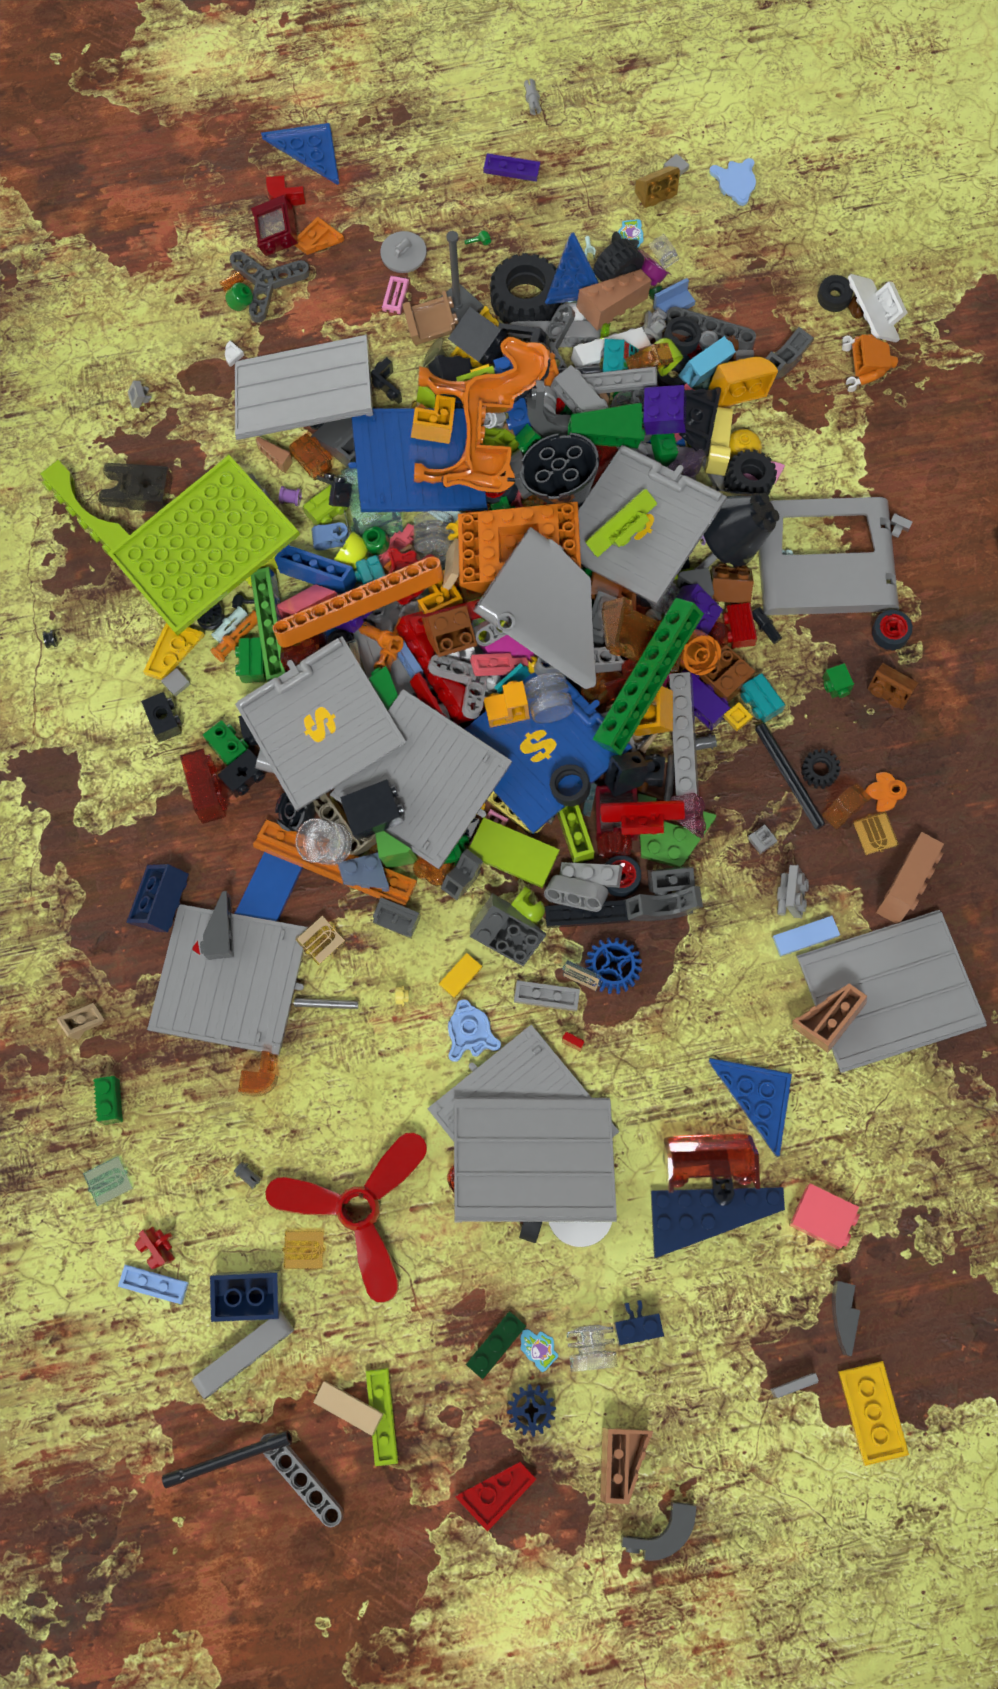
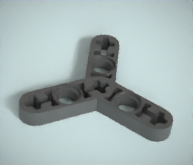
[230,251,310,323]
[503,304,575,368]

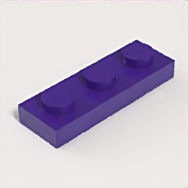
[483,153,540,182]

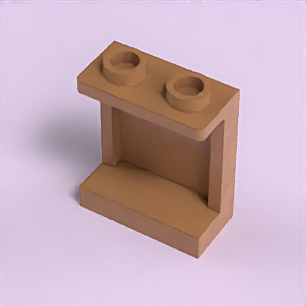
[402,291,459,345]

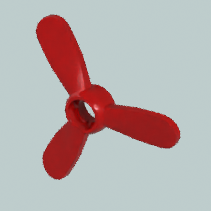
[265,1133,427,1303]

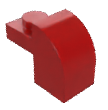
[266,175,306,211]

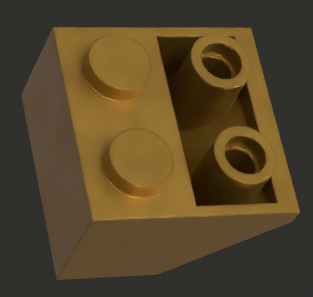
[635,166,680,208]

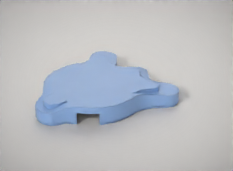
[709,158,756,206]
[448,999,501,1062]

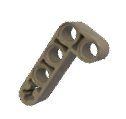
[313,792,377,856]

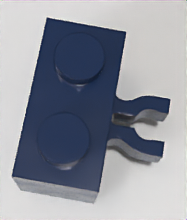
[614,1300,664,1346]

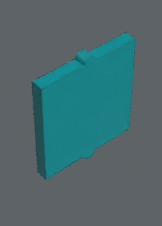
[494,663,530,694]

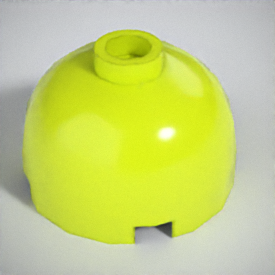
[334,532,368,571]

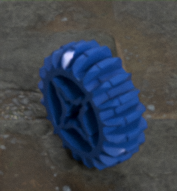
[585,937,642,994]

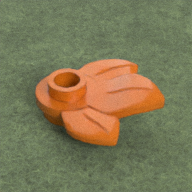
[865,772,907,812]

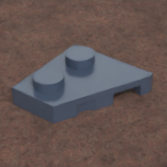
[338,853,389,892]

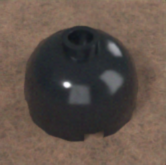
[275,792,316,832]

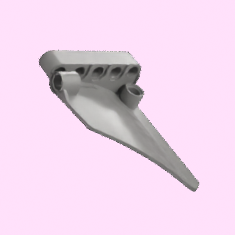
[473,527,596,689]

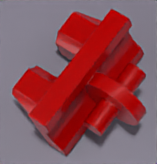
[134,1227,175,1270]

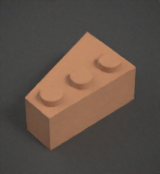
[792,984,867,1053]
[600,1428,653,1504]

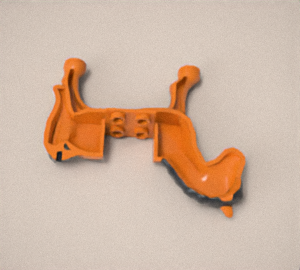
[414,337,555,493]

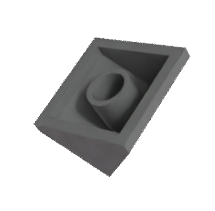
[676,568,714,599]

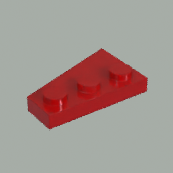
[455,1462,536,1532]

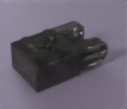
[98,463,173,512]

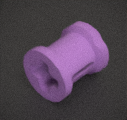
[279,486,302,506]

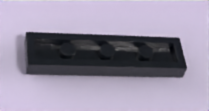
[545,900,630,929]

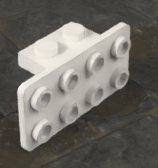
[848,274,907,342]

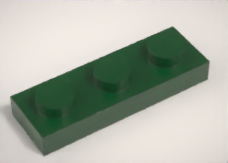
[465,1311,526,1380]

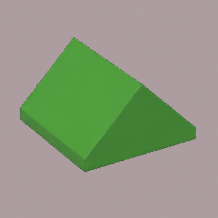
[375,831,418,869]

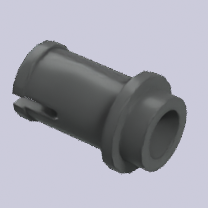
[696,734,717,750]
[233,1162,262,1190]

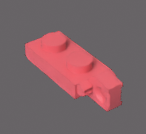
[378,523,416,568]
[470,653,528,676]

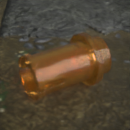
[219,271,244,292]

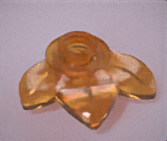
[413,858,454,886]

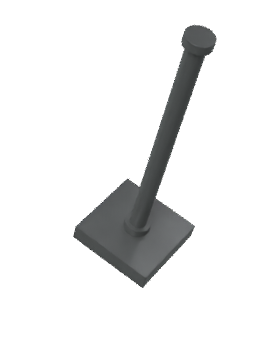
[439,231,484,326]

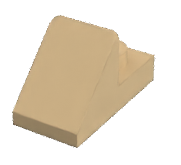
[57,1003,104,1040]

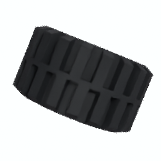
[593,238,644,282]
[724,449,777,495]

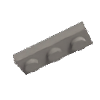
[560,862,622,888]
[514,980,580,1012]

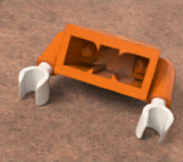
[842,334,898,392]

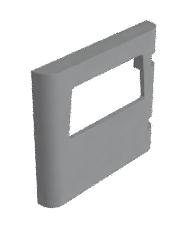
[758,497,899,615]

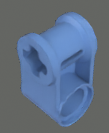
[311,522,350,551]

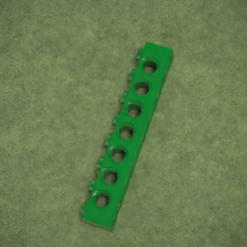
[593,598,704,755]

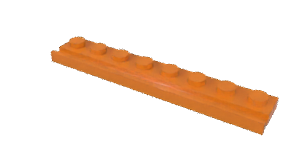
[253,820,417,907]

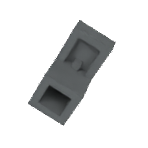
[441,849,483,900]

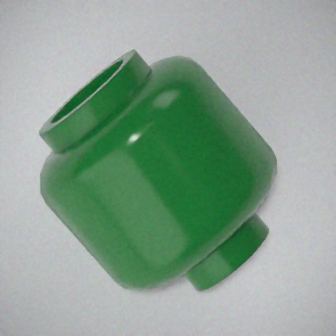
[225,282,253,312]
[362,526,390,555]

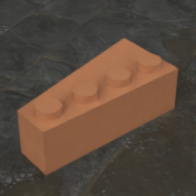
[576,269,652,331]
[876,832,944,924]

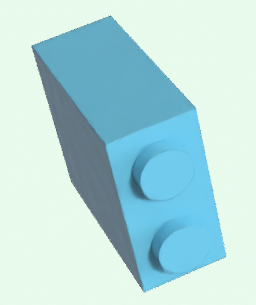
[679,336,736,389]

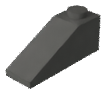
[200,891,234,960]

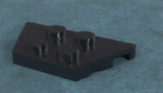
[678,387,721,458]

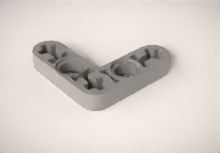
[428,655,488,719]

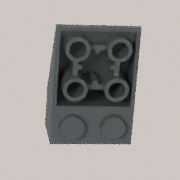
[311,418,356,472]
[470,893,546,966]

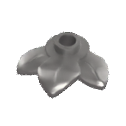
[369,601,401,632]

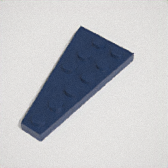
[651,1187,785,1259]

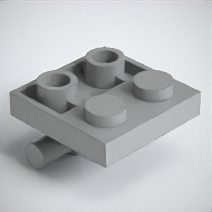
[777,865,809,918]

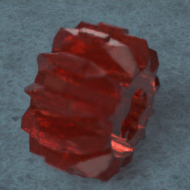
[597,831,632,858]

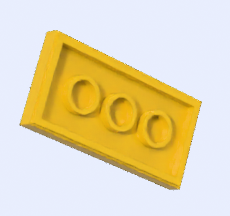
[838,1361,909,1466]

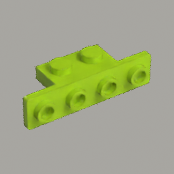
[585,489,657,557]

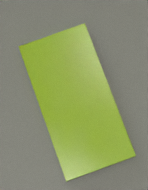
[468,818,560,888]

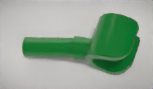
[464,230,491,246]

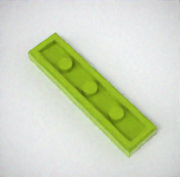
[366,1368,398,1466]

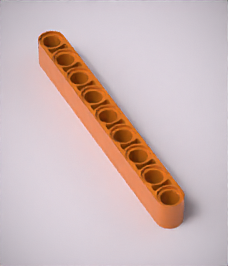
[273,557,444,647]

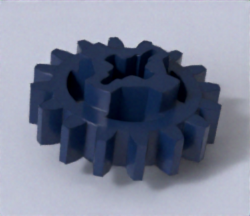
[507,1384,556,1437]

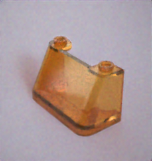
[601,597,682,675]

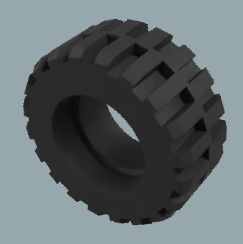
[490,253,561,324]

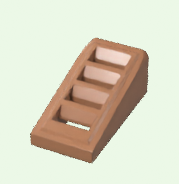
[255,437,293,473]

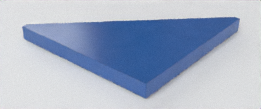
[261,123,339,185]
[545,232,599,304]
[709,1058,792,1157]

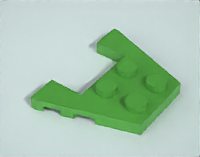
[638,793,716,867]

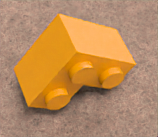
[411,395,456,444]
[417,570,463,614]
[484,681,530,728]

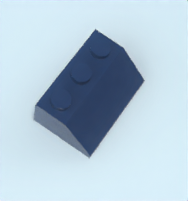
[126,864,189,932]
[210,1270,282,1322]

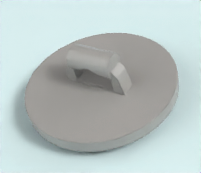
[380,231,427,273]

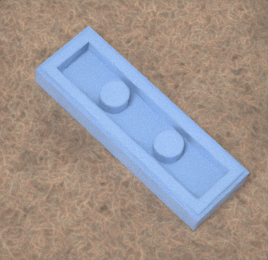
[772,916,840,957]
[118,1265,189,1305]

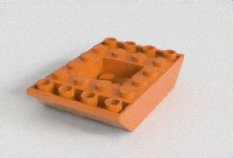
[458,502,581,594]

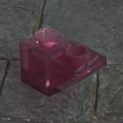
[671,793,706,838]

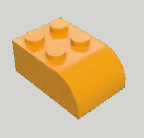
[708,357,778,407]

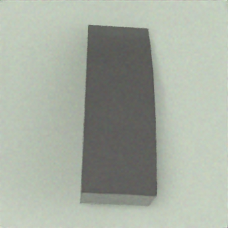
[832,1281,860,1356]

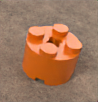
[676,629,721,675]

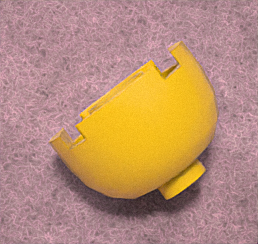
[728,429,762,464]

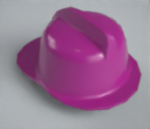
[639,249,672,286]

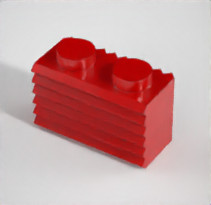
[722,602,757,649]

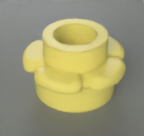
[395,985,409,1007]

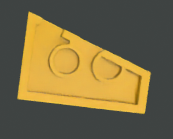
[143,623,205,680]

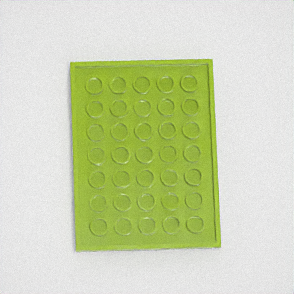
[108,455,301,636]

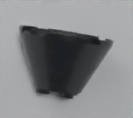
[520,433,599,508]
[703,490,780,567]

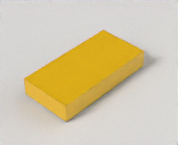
[439,953,483,999]

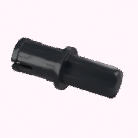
[752,607,782,644]

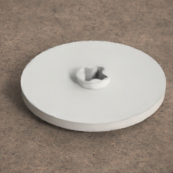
[548,1222,612,1247]

